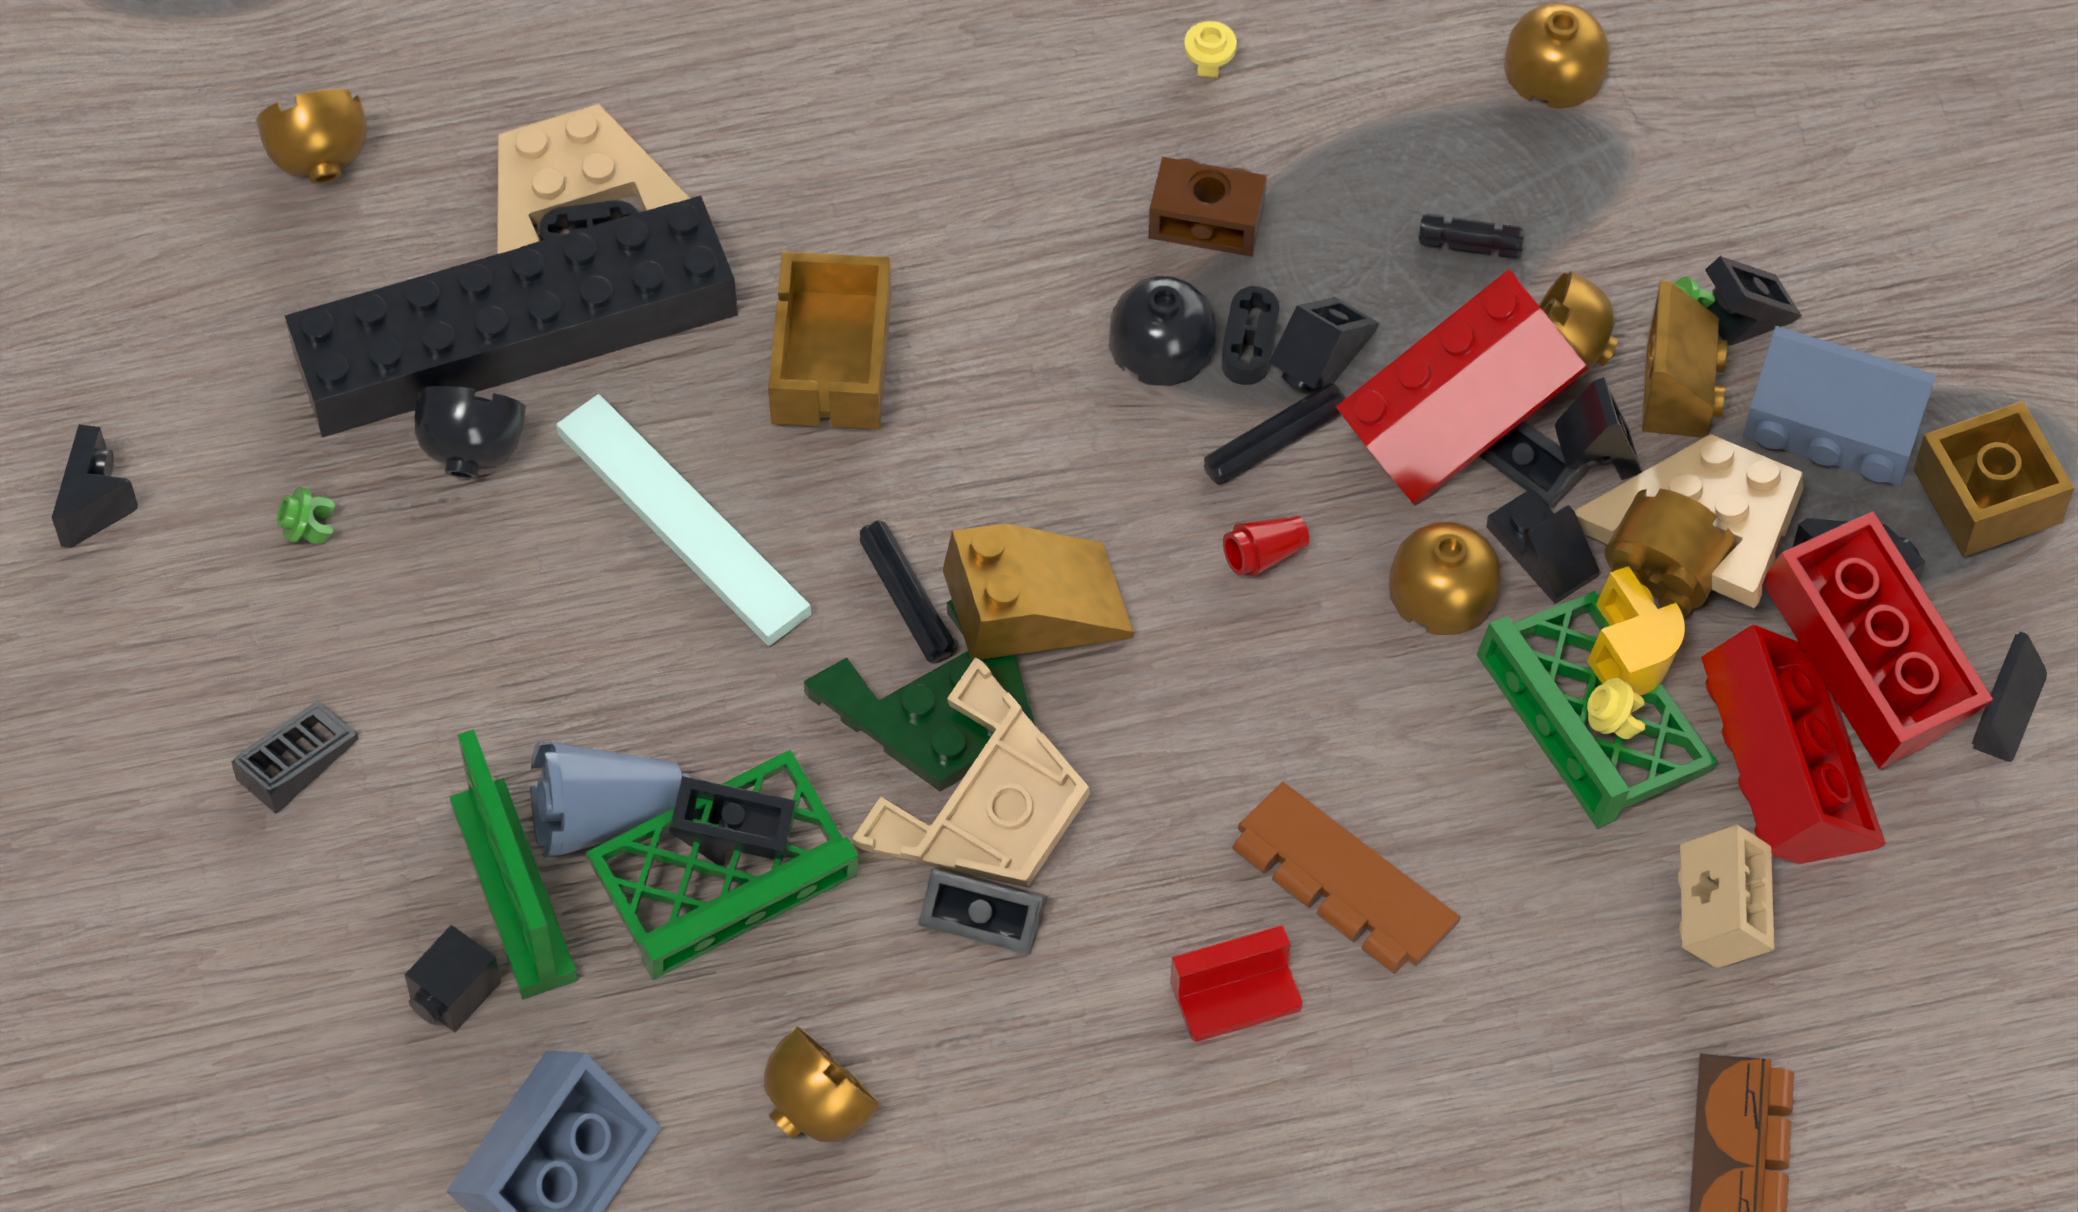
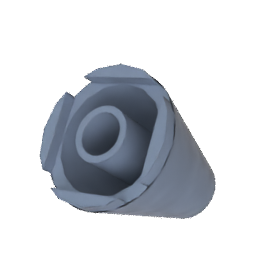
[530,741,690,858]

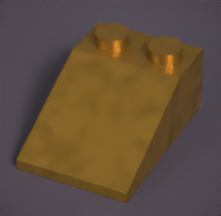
[942,523,1134,661]

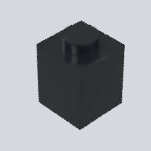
[404,924,501,1033]

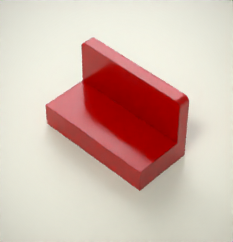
[1170,925,1302,1042]

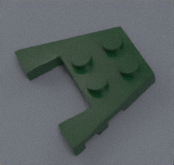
[804,599,1035,792]

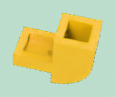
[1587,566,1685,696]

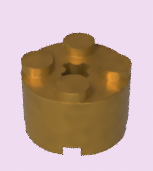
[1605,489,1736,618]

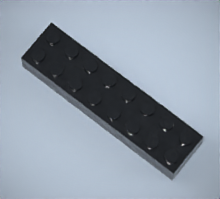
[285,195,738,437]

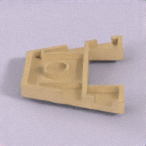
[497,104,690,254]
[1575,434,1804,608]
[852,657,1091,887]

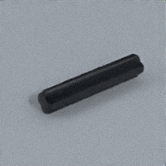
[1204,383,1346,484]
[859,520,954,663]

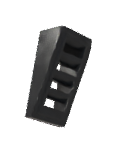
[231,701,358,814]

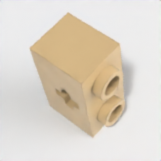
[1678,824,1774,969]

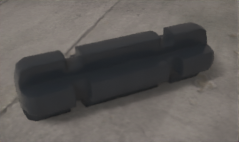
[1419,213,1524,258]

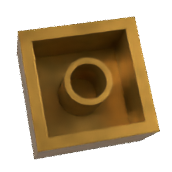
[1913,401,2075,557]

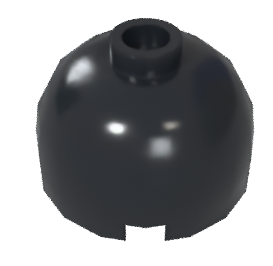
[1109,276,1216,386]
[414,386,526,479]

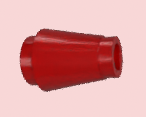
[1223,515,1309,576]

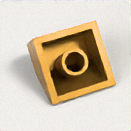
[1642,280,1727,438]

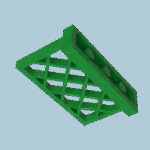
[1476,591,1717,828]
[449,729,578,1000]
[586,749,859,980]

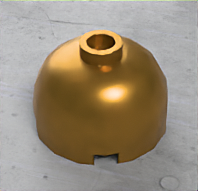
[1504,2,1610,109]
[256,89,367,184]
[1539,270,1618,378]
[1389,521,1501,635]
[763,1026,881,1142]

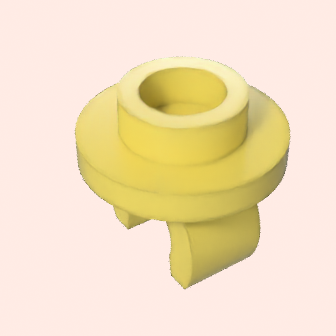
[1184,21,1237,78]
[1587,678,1645,739]

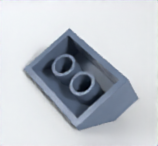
[1743,326,1936,486]
[446,1050,661,1212]

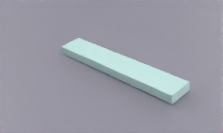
[556,394,811,647]

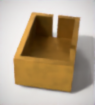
[768,252,892,429]

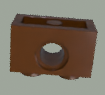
[1148,156,1267,257]

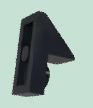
[1705,256,1802,345]
[1555,377,1642,480]
[51,424,138,548]
[1486,488,1600,604]
[669,776,796,866]

